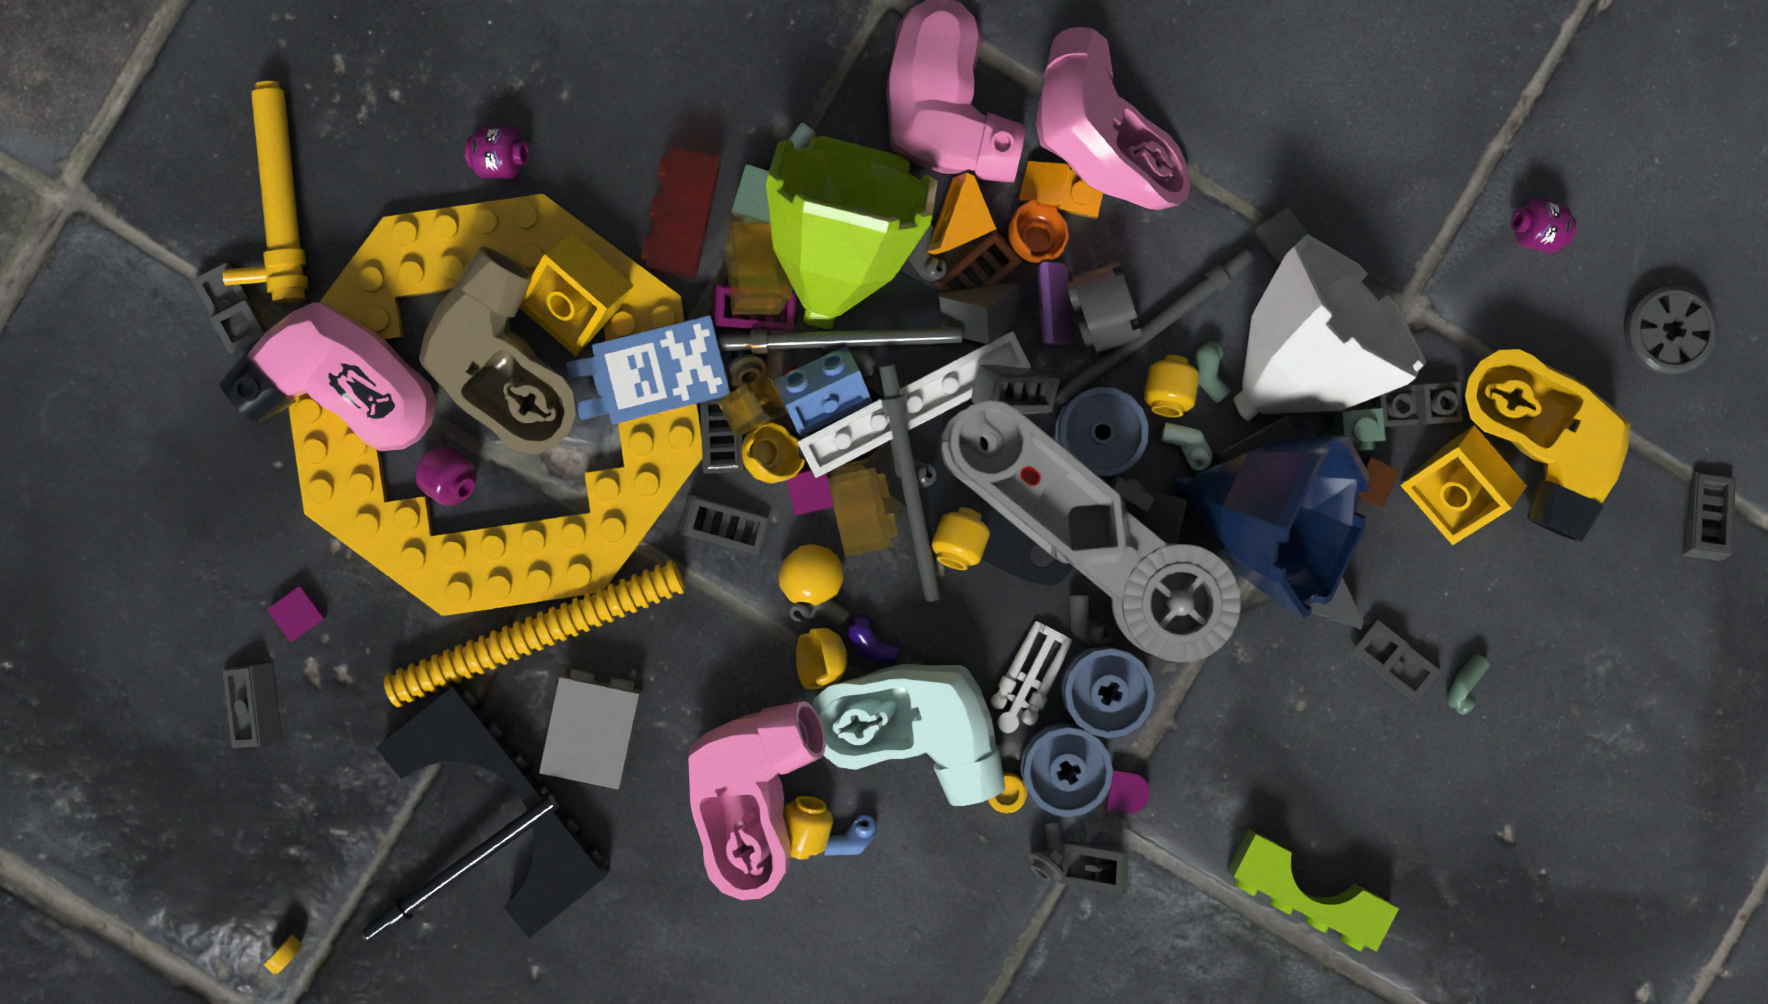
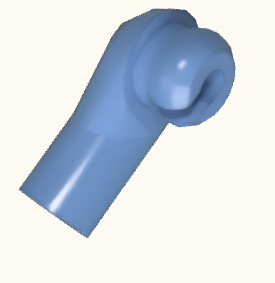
[824,814,878,856]

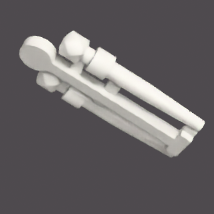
[990,621,1073,733]

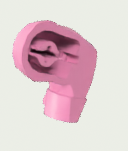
[886,0,1026,183]
[1036,27,1191,210]
[688,701,826,900]

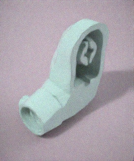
[812,664,1005,806]

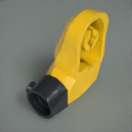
[1465,349,1631,542]

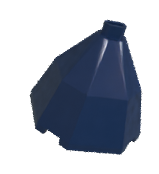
[1174,436,1371,619]

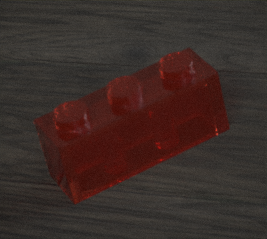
[641,147,721,280]

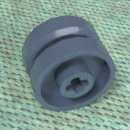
[1053,387,1149,478]
[1060,645,1155,738]
[1019,722,1113,817]

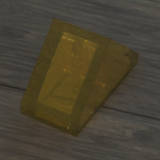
[718,377,788,439]

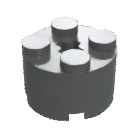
[1066,261,1143,353]

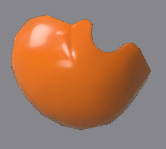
[1008,199,1069,263]

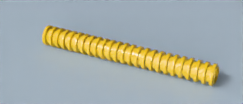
[383,559,685,708]

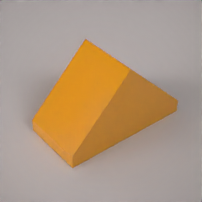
[926,173,996,255]

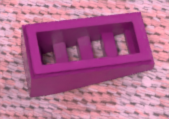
[710,285,796,333]

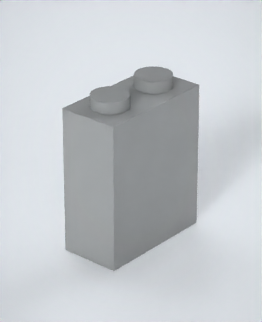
[539,669,643,790]

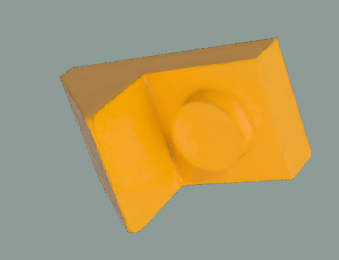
[1018,161,1103,219]

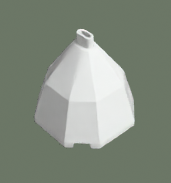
[1234,234,1426,421]

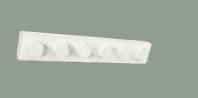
[797,331,1031,478]

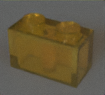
[725,223,793,314]
[828,467,898,557]

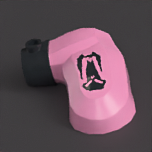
[219,303,436,451]

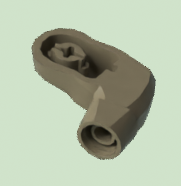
[419,247,576,455]

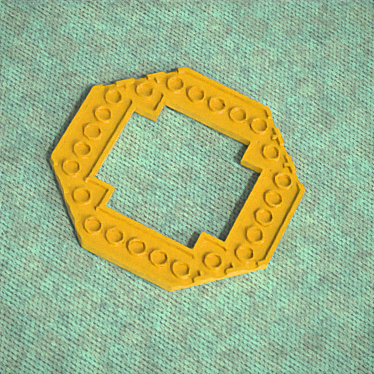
[288,194,703,616]

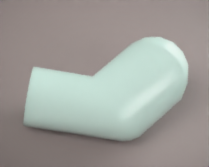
[1160,422,1212,471]

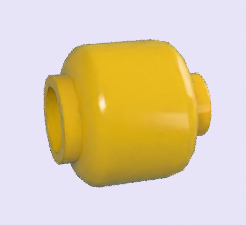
[1144,355,1199,418]
[932,507,990,570]
[783,796,833,859]

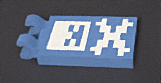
[566,315,731,425]

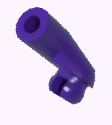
[847,616,899,664]

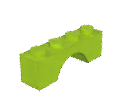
[1227,828,1399,952]

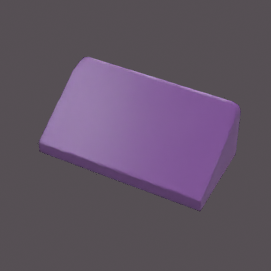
[1037,262,1073,346]

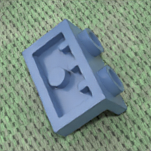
[774,347,873,437]

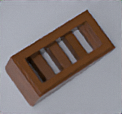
[935,229,1024,292]

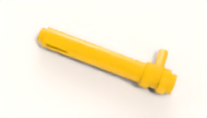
[223,81,309,303]

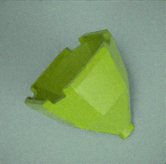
[766,136,938,329]

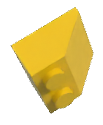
[519,232,634,357]
[1401,425,1527,545]

